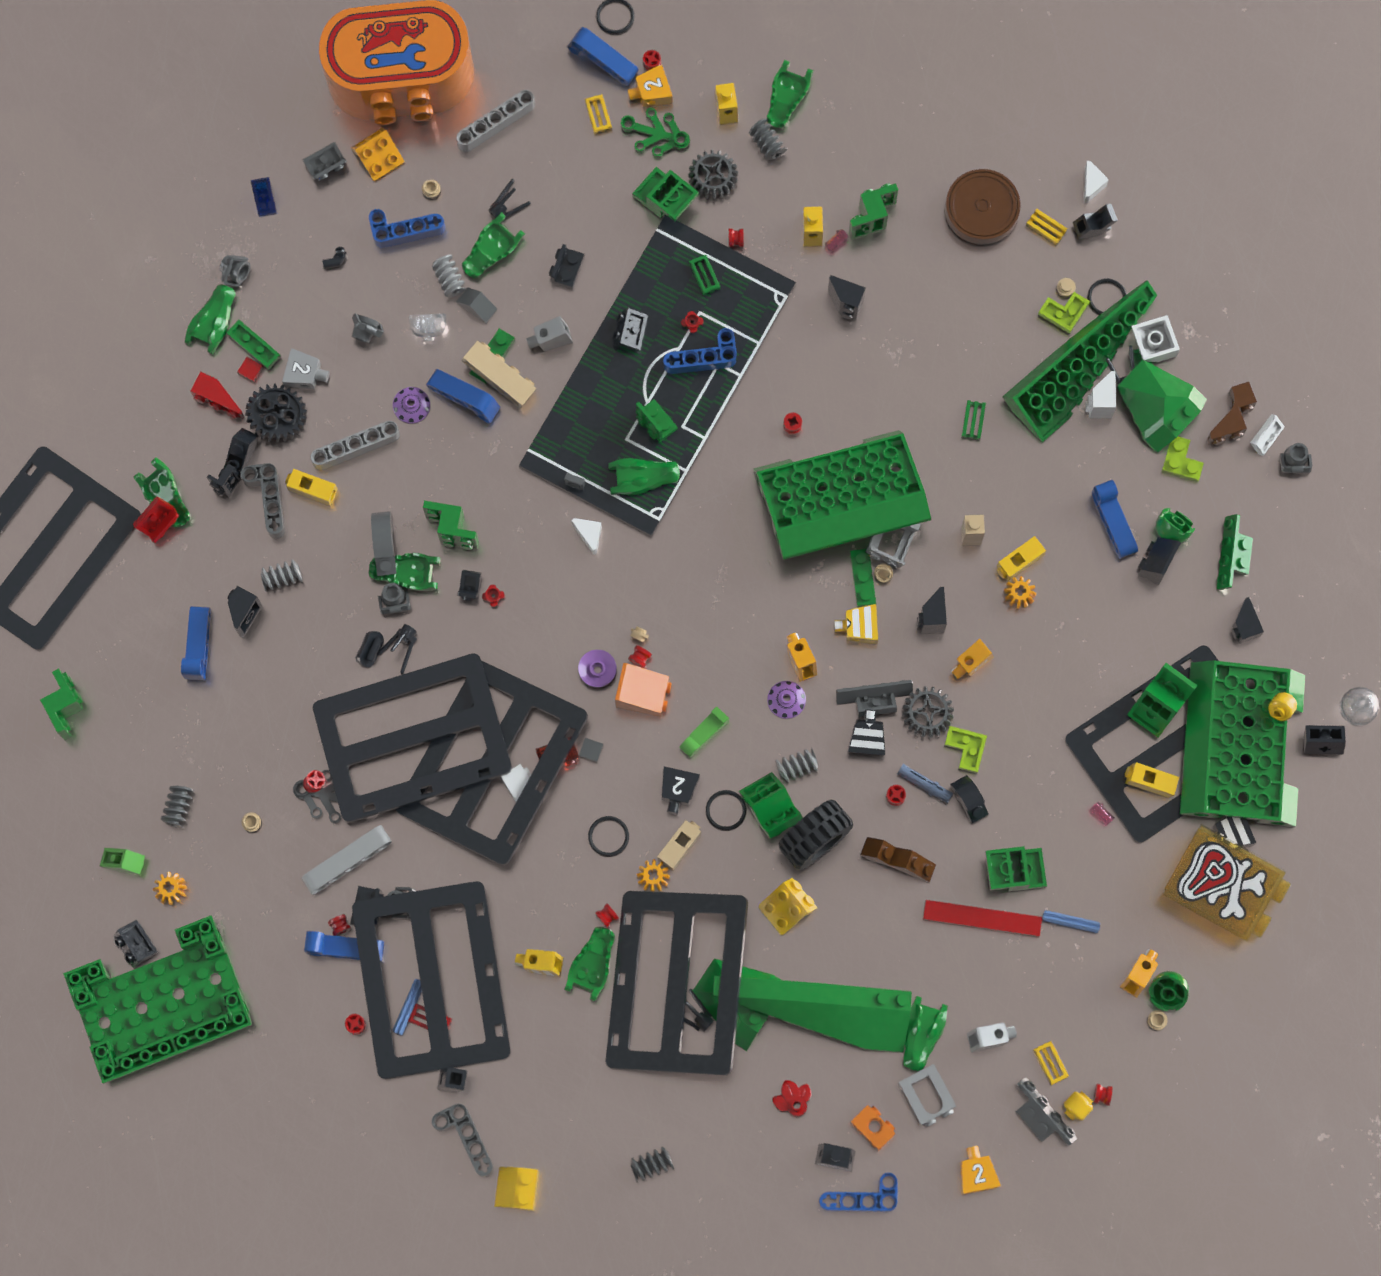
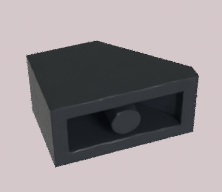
[1232,597,1264,644]

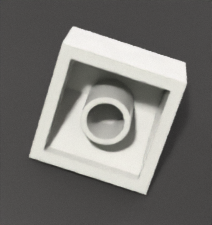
[1131,315,1180,362]
[1085,371,1116,419]

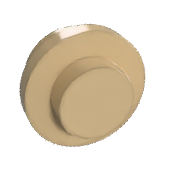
[422,180,440,198]
[1057,278,1076,297]
[874,563,893,582]
[630,626,649,642]
[242,812,261,832]
[1147,1010,1168,1030]

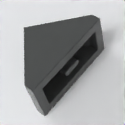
[456,287,497,323]

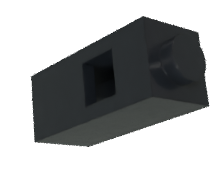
[437,1067,467,1093]

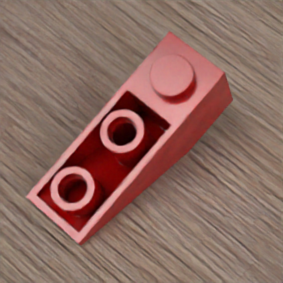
[190,371,244,419]

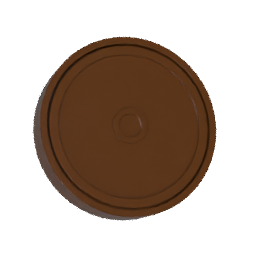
[945,169,1021,244]

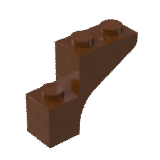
[1207,381,1257,445]
[860,837,936,882]

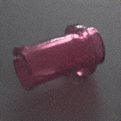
[825,229,849,252]
[1090,801,1115,826]

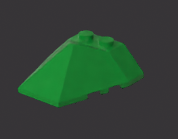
[1117,359,1207,453]
[692,958,781,1052]

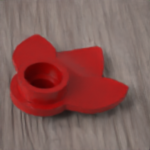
[772,1080,811,1117]

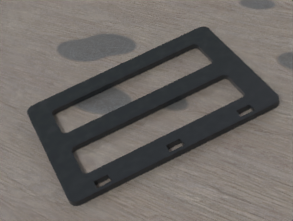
[0,446,141,650]
[1065,645,1253,843]
[313,653,512,822]
[396,661,588,865]
[352,881,510,1079]
[606,891,748,1076]

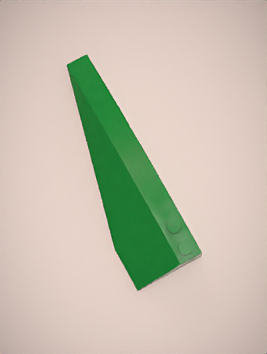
[1002,280,1158,442]
[713,976,912,1053]

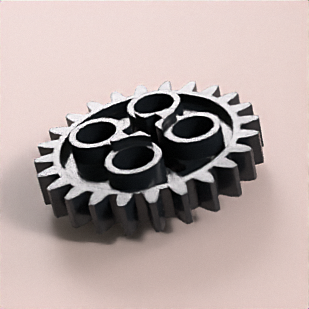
[245,383,307,443]

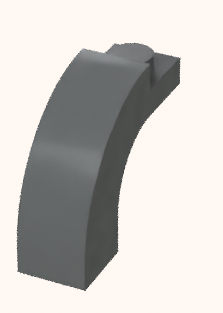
[371,511,397,576]

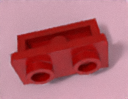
[133,496,179,543]

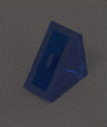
[251,177,277,215]

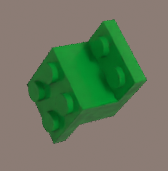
[632,167,699,222]
[849,183,898,240]
[423,500,479,550]
[1127,663,1197,738]
[40,668,83,740]
[739,772,803,839]
[985,846,1047,892]

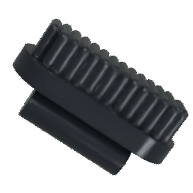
[355,631,384,667]

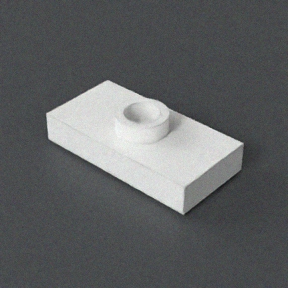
[1250,414,1285,456]

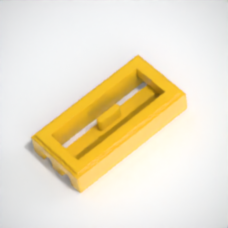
[585,94,612,134]
[1026,209,1068,245]
[1033,1041,1069,1085]

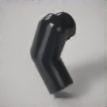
[322,247,347,269]

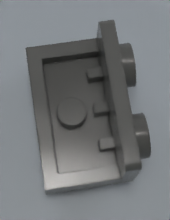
[302,142,347,181]

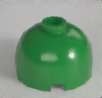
[1155,508,1195,544]
[1149,971,1189,1011]

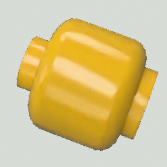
[1268,692,1297,721]
[1063,1091,1093,1121]

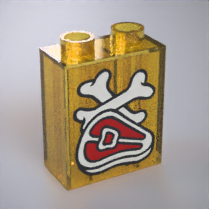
[1163,824,1291,941]

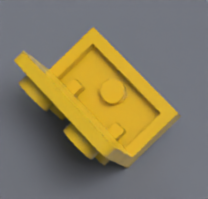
[759,878,817,935]

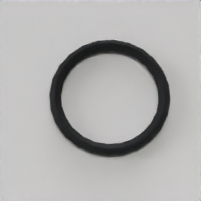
[596,0,635,34]
[1088,278,1127,314]
[706,790,747,830]
[588,816,629,856]

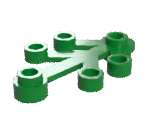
[621,107,690,158]

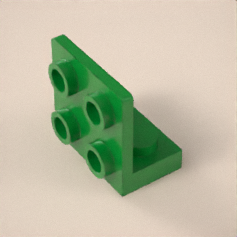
[635,399,678,442]

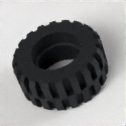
[779,800,853,870]

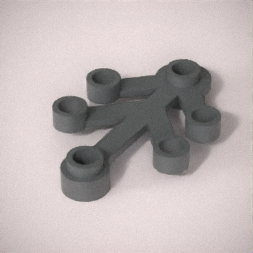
[293,770,366,824]

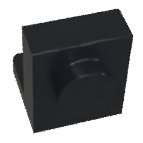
[457,570,482,600]

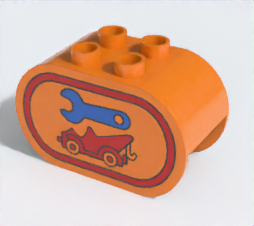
[319,0,474,125]

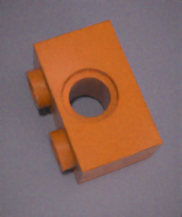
[850,1105,896,1152]

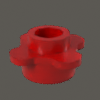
[681,311,703,333]
[482,585,505,607]

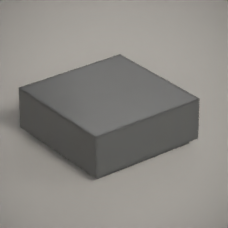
[565,473,585,490]
[579,738,604,763]

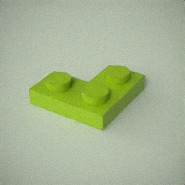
[1038,292,1090,334]
[1162,437,1204,482]
[944,726,987,773]

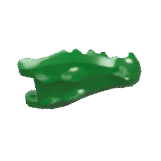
[766,60,814,128]
[462,212,525,278]
[184,284,236,355]
[133,457,190,527]
[608,458,680,495]
[368,553,441,591]
[564,927,615,1002]
[903,996,948,1071]

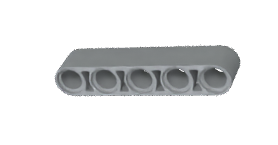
[456,90,535,152]
[310,421,400,470]
[301,825,392,895]

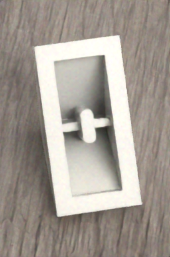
[1084,161,1109,203]
[571,518,602,555]

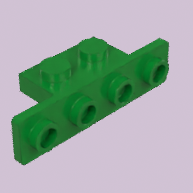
[1217,514,1253,590]

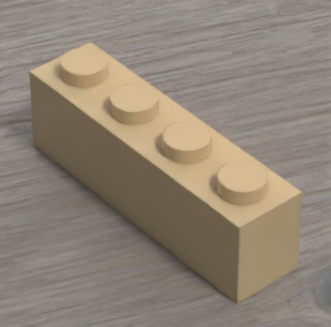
[461,341,536,408]

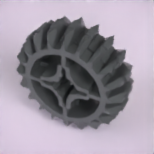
[688,149,738,200]
[902,686,954,738]

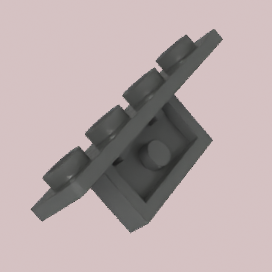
[836,680,913,717]
[1016,1077,1077,1145]

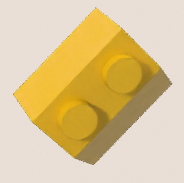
[494,1166,539,1211]

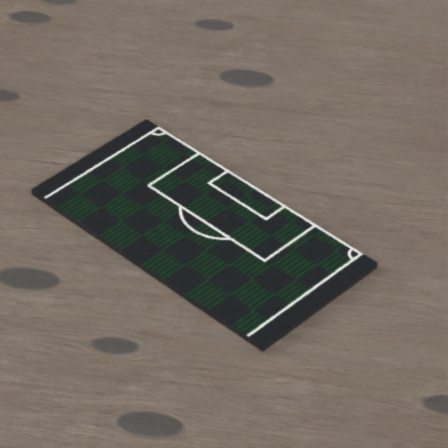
[519,215,796,537]

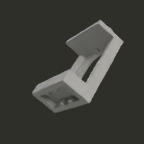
[865,523,921,568]
[898,1064,956,1127]

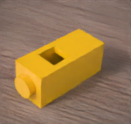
[285,469,338,506]
[997,536,1046,582]
[1125,762,1179,798]

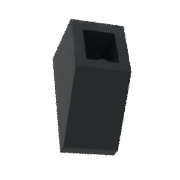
[224,428,259,475]

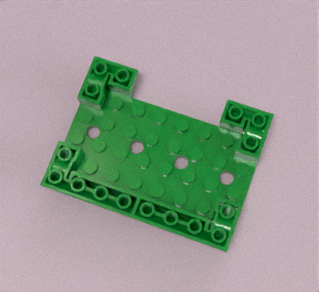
[753,430,931,559]
[1180,660,1305,827]
[63,915,252,1084]

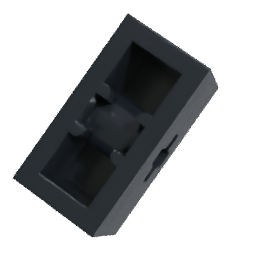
[1303,725,1346,755]

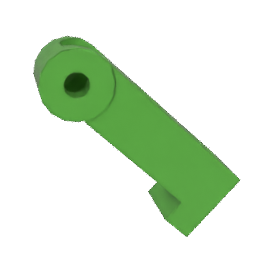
[679,706,729,758]

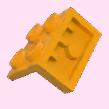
[351,128,404,180]

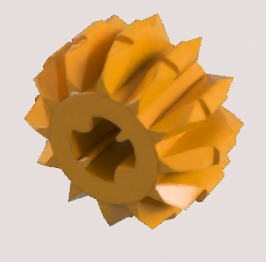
[1003,576,1036,609]
[637,859,670,892]
[153,872,187,905]

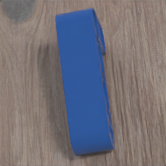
[567,27,639,86]
[369,209,445,248]
[663,328,737,374]
[426,369,501,423]
[1092,480,1138,559]
[181,606,211,680]
[304,931,384,962]
[819,1173,898,1212]

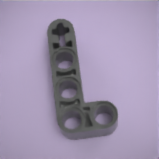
[241,463,285,539]
[432,1104,494,1177]

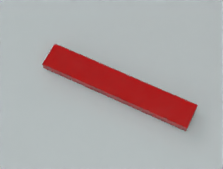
[923,900,1042,937]

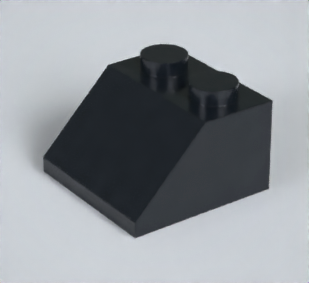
[828,275,866,320]
[1138,537,1181,585]
[227,586,262,638]
[917,587,947,634]

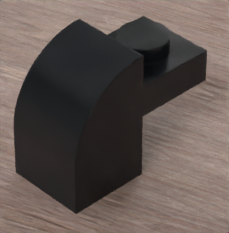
[1072,204,1118,239]
[950,775,989,824]

